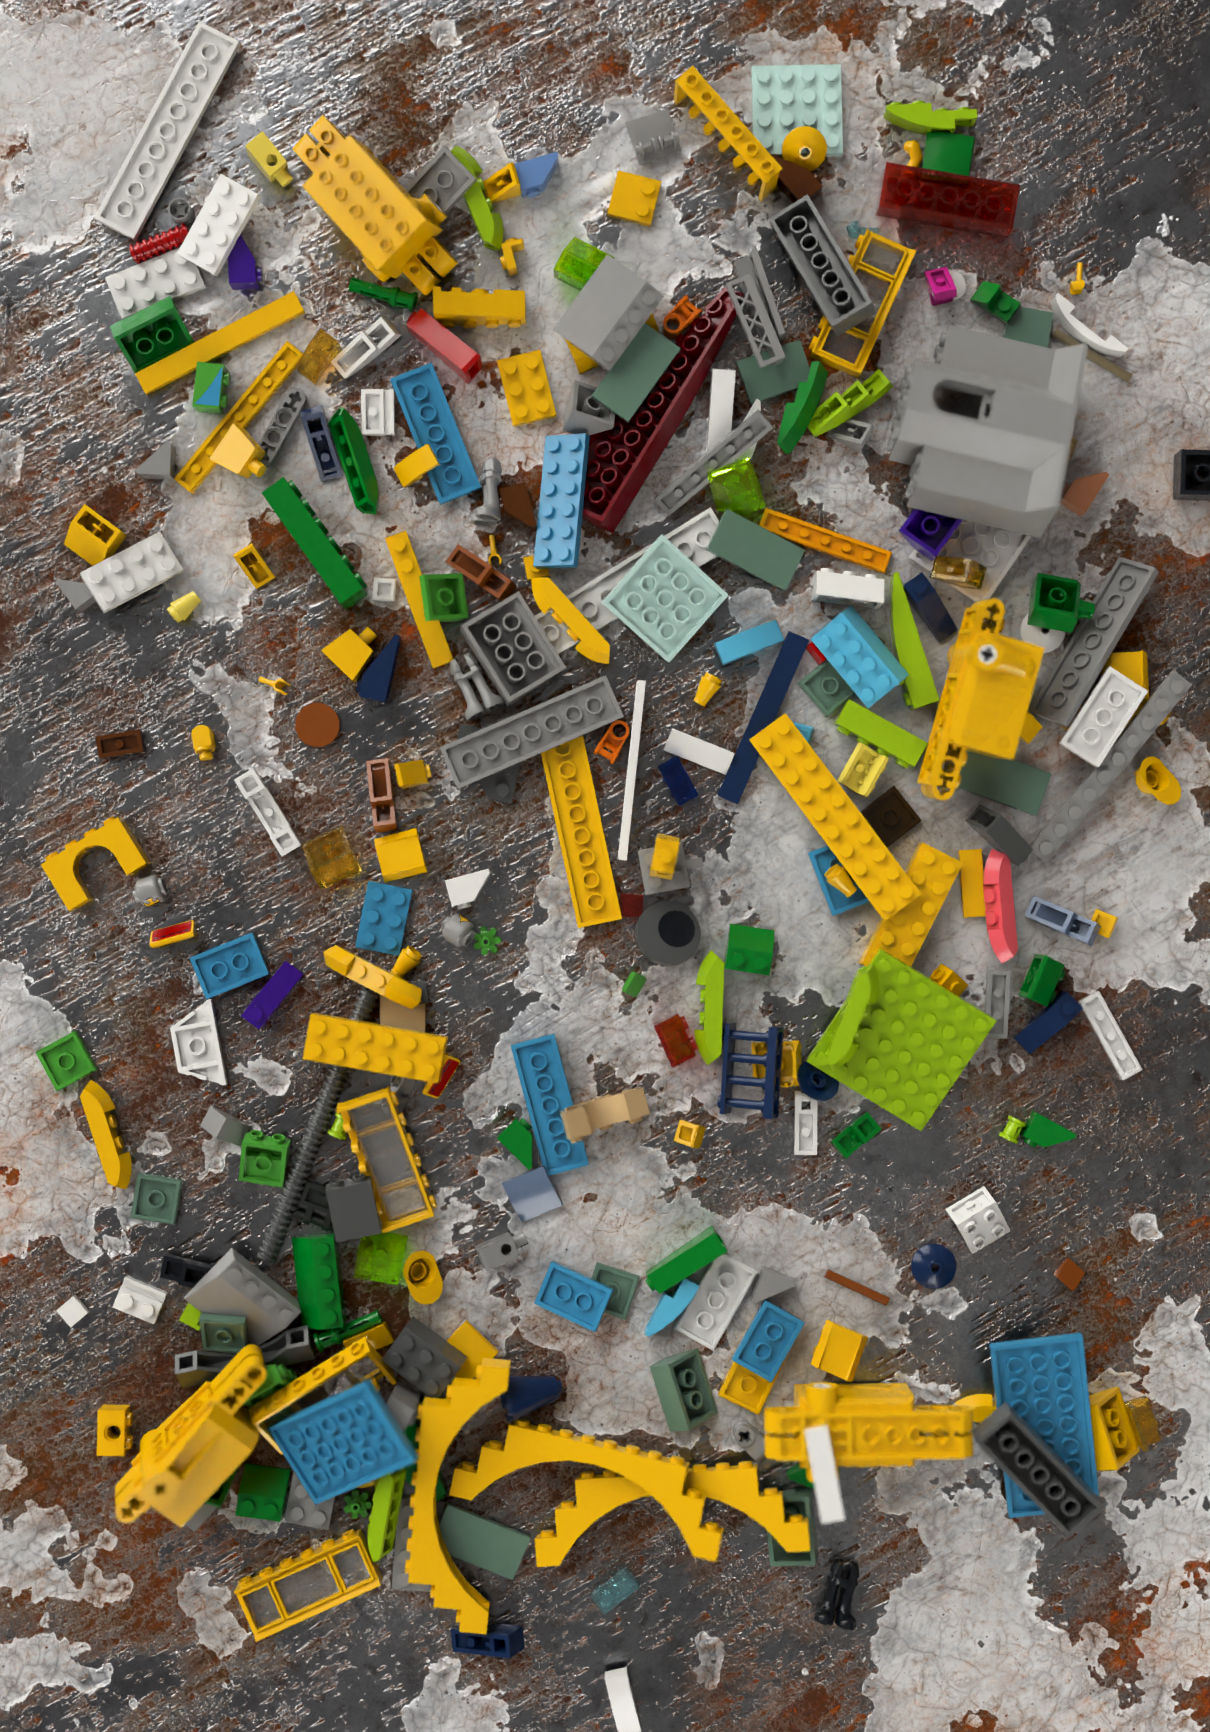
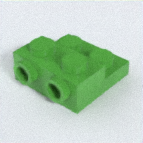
[419,573,469,622]
[238,1130,291,1188]
[243,1364,298,1408]

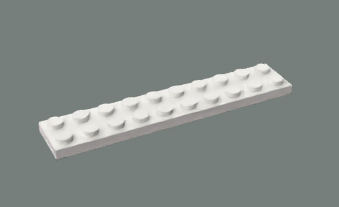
[94,21,240,241]
[535,507,719,655]

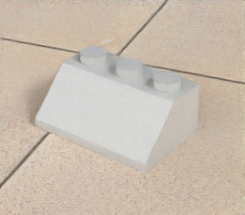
[811,568,884,609]

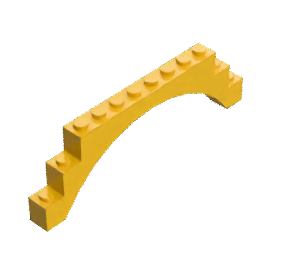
[405,1358,511,1634]
[449,1418,724,1562]
[535,1461,811,1567]

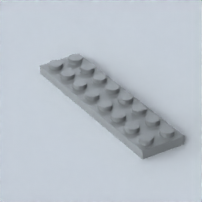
[1029,557,1159,728]
[440,675,624,789]

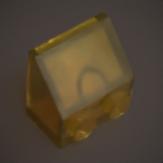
[302,825,362,889]

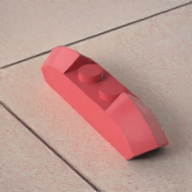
[983,849,1018,963]

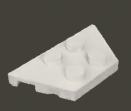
[170,999,228,1085]

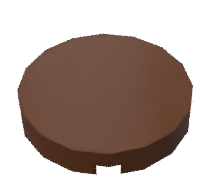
[295,703,340,747]

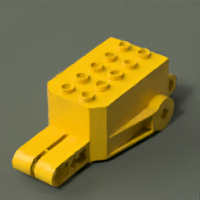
[115,1344,267,1527]

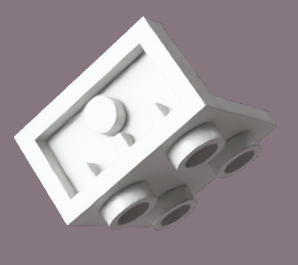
[946,1186,1010,1253]

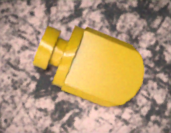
[191,725,216,761]

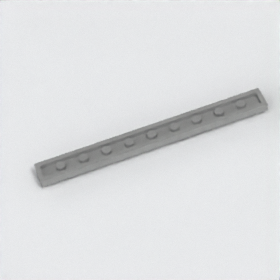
[1030,670,1192,863]

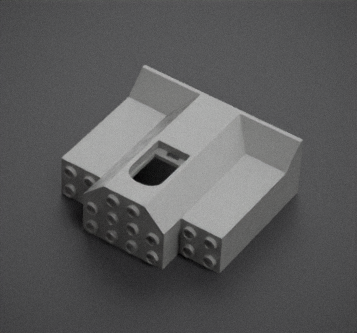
[886,325,1089,538]

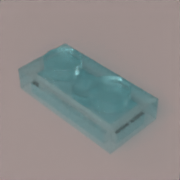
[590,1567,640,1615]

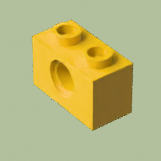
[97,1404,133,1456]

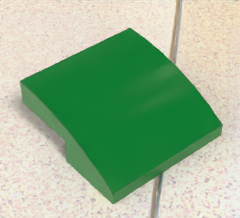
[921,132,975,183]

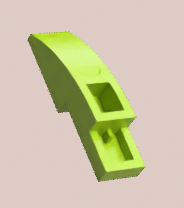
[883,101,977,135]

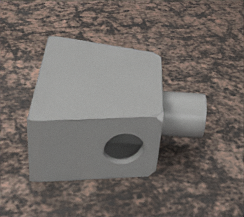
[474,1232,529,1272]

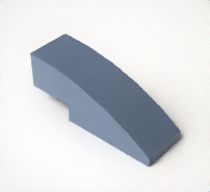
[1024,896,1101,947]

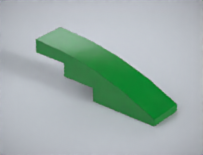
[777,361,828,454]

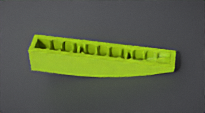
[889,572,940,711]

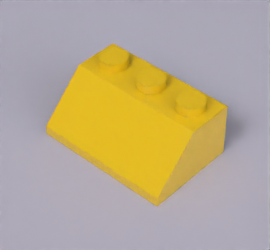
[1089,1387,1140,1471]

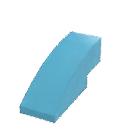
[714,620,784,666]
[644,1277,700,1337]

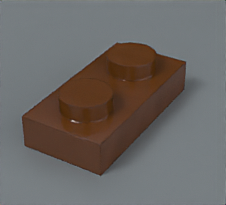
[95,729,145,759]

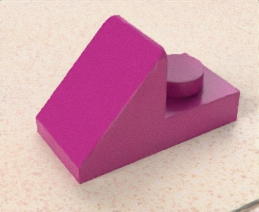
[925,267,957,306]

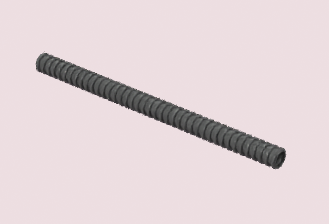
[257,988,379,1263]

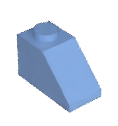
[514,152,559,198]

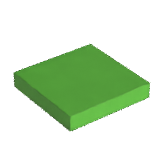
[35,1030,98,1092]

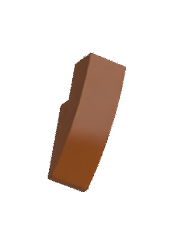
[445,544,517,602]
[366,758,398,833]

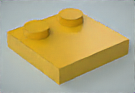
[607,170,661,227]

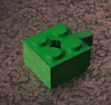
[1027,573,1095,633]

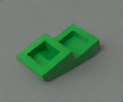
[830,1112,881,1159]

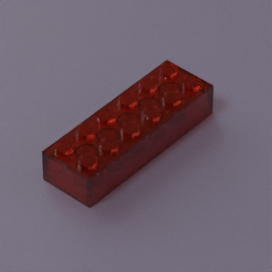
[875,162,1020,238]

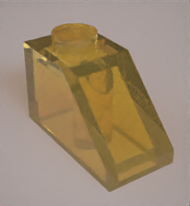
[297,328,342,384]
[930,556,987,590]

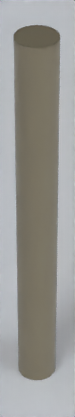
[1051,329,1133,382]

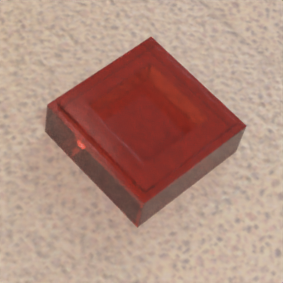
[620,894,643,917]

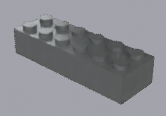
[768,194,876,337]
[972,1401,1104,1538]

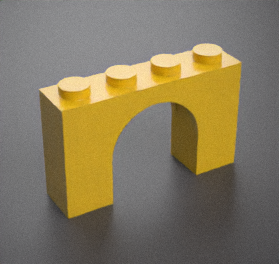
[40,816,151,911]

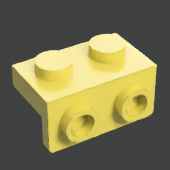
[837,742,889,797]

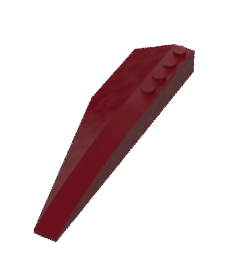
[582,287,745,534]

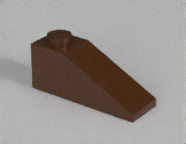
[771,154,823,203]

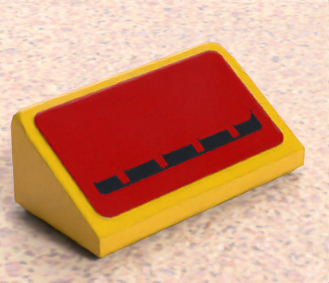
[149,920,198,948]
[422,1052,460,1099]

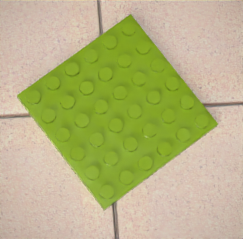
[806,948,996,1131]

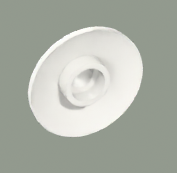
[1020,614,1065,653]

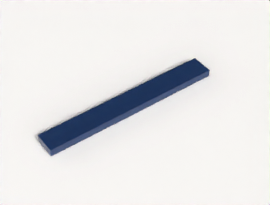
[717,631,809,805]

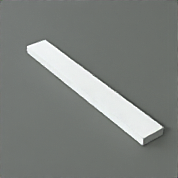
[618,680,646,861]

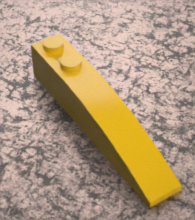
[385,531,453,669]

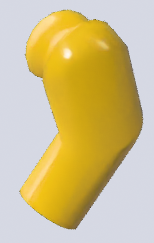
[903,140,923,176]

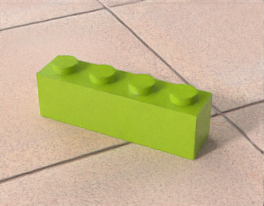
[833,699,928,769]

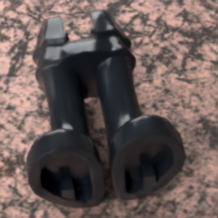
[813,1558,859,1630]

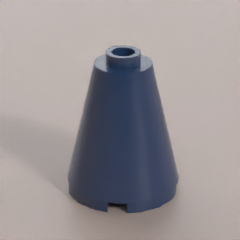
[500,1376,562,1422]

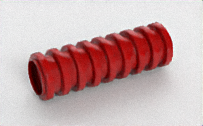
[129,223,189,264]

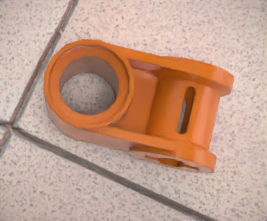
[662,295,703,340]
[593,720,630,765]

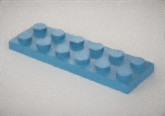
[390,362,482,505]
[533,433,590,569]
[510,1033,589,1176]

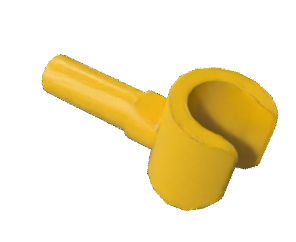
[1069,262,1085,295]
[488,535,502,566]
[258,676,291,695]

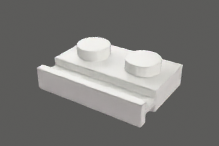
[361,389,395,436]
[113,1276,168,1324]

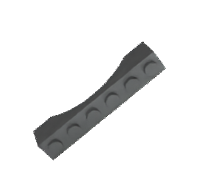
[175,1325,316,1389]

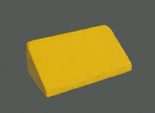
[343,1321,394,1350]

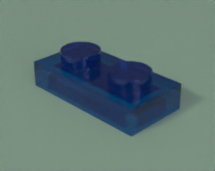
[658,756,699,806]

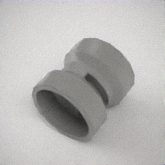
[168,197,195,227]

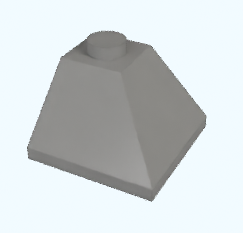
[562,380,615,435]

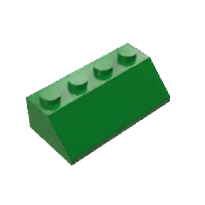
[292,1232,347,1330]

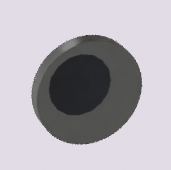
[635,901,701,966]

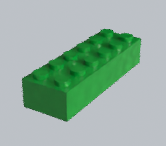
[261,477,368,610]

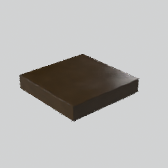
[860,786,922,848]

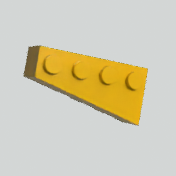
[433,286,526,329]

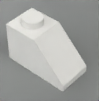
[445,869,491,910]

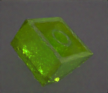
[353,1231,408,1285]

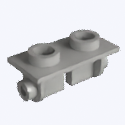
[381,1075,416,1115]

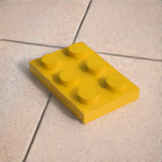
[497,350,557,427]

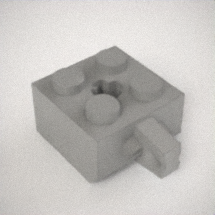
[637,842,704,895]

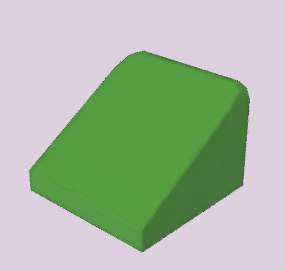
[622,971,646,997]

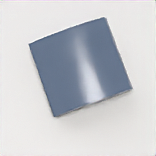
[502,1165,563,1222]

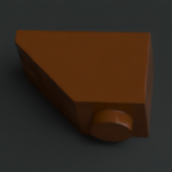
[498,482,537,531]

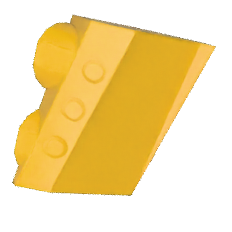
[1100,650,1149,702]
[374,828,427,883]
[751,1040,802,1087]
[811,1319,868,1382]

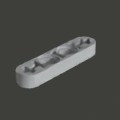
[258,388,307,468]

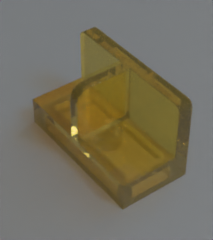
[1124,1396,1161,1452]

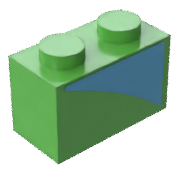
[192,362,231,414]

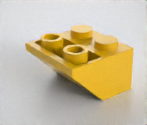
[64,504,127,566]

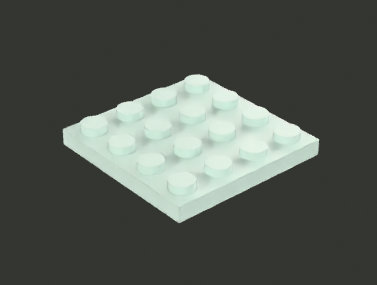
[751,64,843,158]
[601,534,728,663]

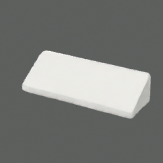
[664,728,735,775]

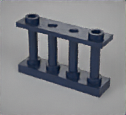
[717,1023,784,1119]

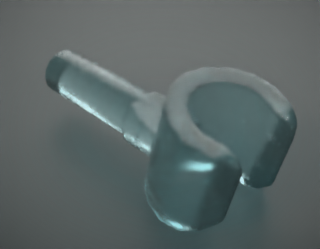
[846,221,879,238]

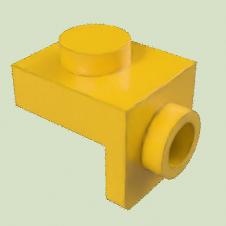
[500,237,525,277]
[929,963,968,996]

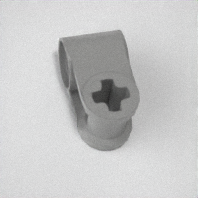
[732,1420,766,1464]

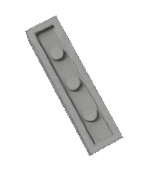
[734,248,785,347]
[725,273,786,368]

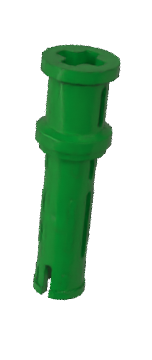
[349,277,418,313]
[313,1310,383,1353]

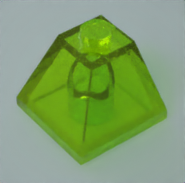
[707,457,766,515]

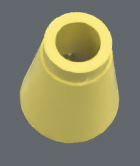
[167,591,201,623]

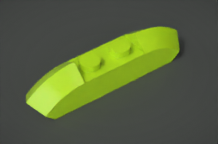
[451,145,504,250]
[695,950,724,1065]
[825,965,879,1071]
[367,1467,406,1562]

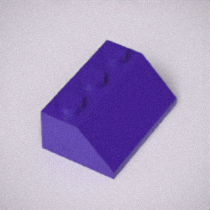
[899,509,962,561]

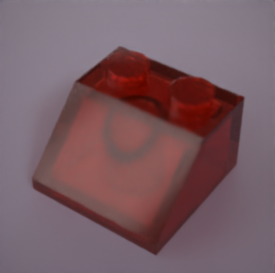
[653,1013,698,1068]

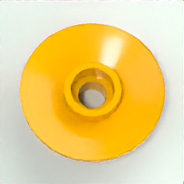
[782,126,827,172]

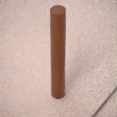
[824,1269,890,1306]

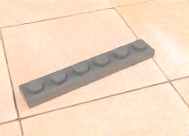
[654,409,773,516]

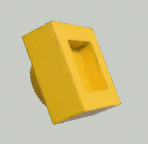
[523,555,550,581]
[1091,909,1119,938]

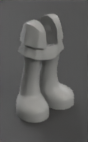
[470,457,502,526]
[450,652,505,722]

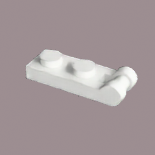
[794,1091,818,1155]

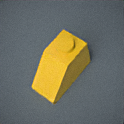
[394,760,432,789]

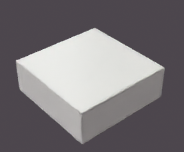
[372,577,397,602]
[56,1294,90,1327]

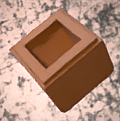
[1053,1257,1085,1291]

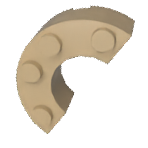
[560,1088,650,1143]

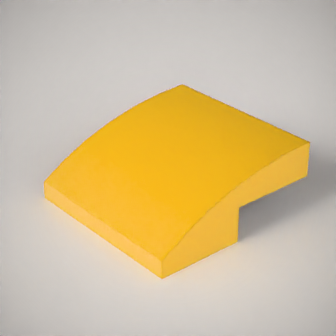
[446,1320,499,1379]

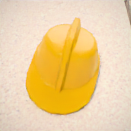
[1134,756,1181,805]
[402,1250,443,1305]

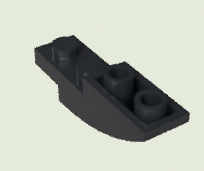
[160,1254,216,1288]

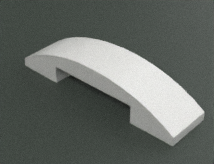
[1050,293,1128,358]
[234,768,301,856]

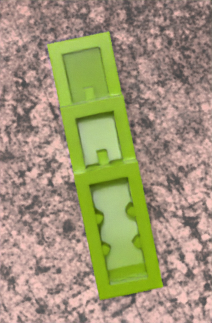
[807,369,894,437]

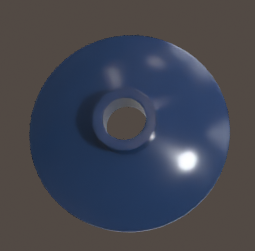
[797,1061,839,1101]
[911,1243,956,1289]

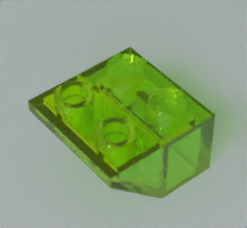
[553,237,614,291]

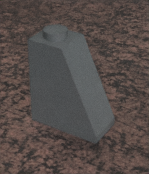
[965,804,1033,866]

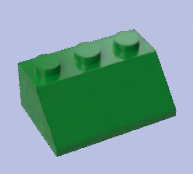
[110,296,195,373]

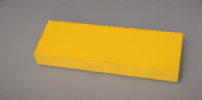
[958,849,986,918]

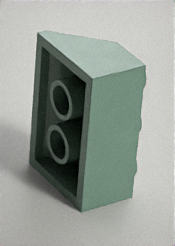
[650,1348,718,1431]
[767,1488,819,1566]

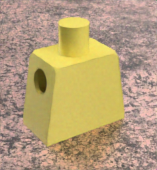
[245,131,293,188]

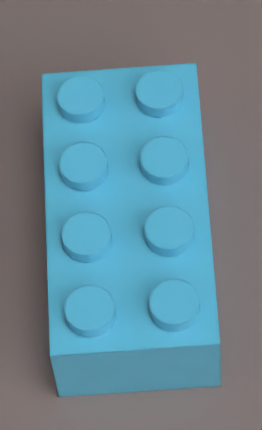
[811,605,909,708]

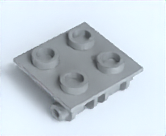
[625,109,682,165]

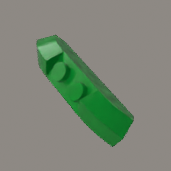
[328,406,379,515]

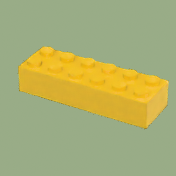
[858,842,963,967]
[303,1013,449,1083]

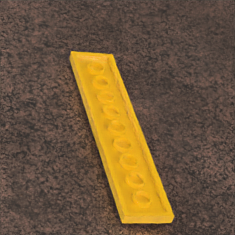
[749,713,922,922]
[541,735,622,928]

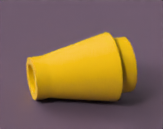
[693,672,722,707]
[824,864,857,897]
[390,945,422,978]

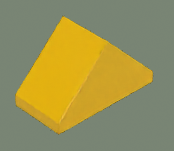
[483,162,521,204]
[233,543,275,589]

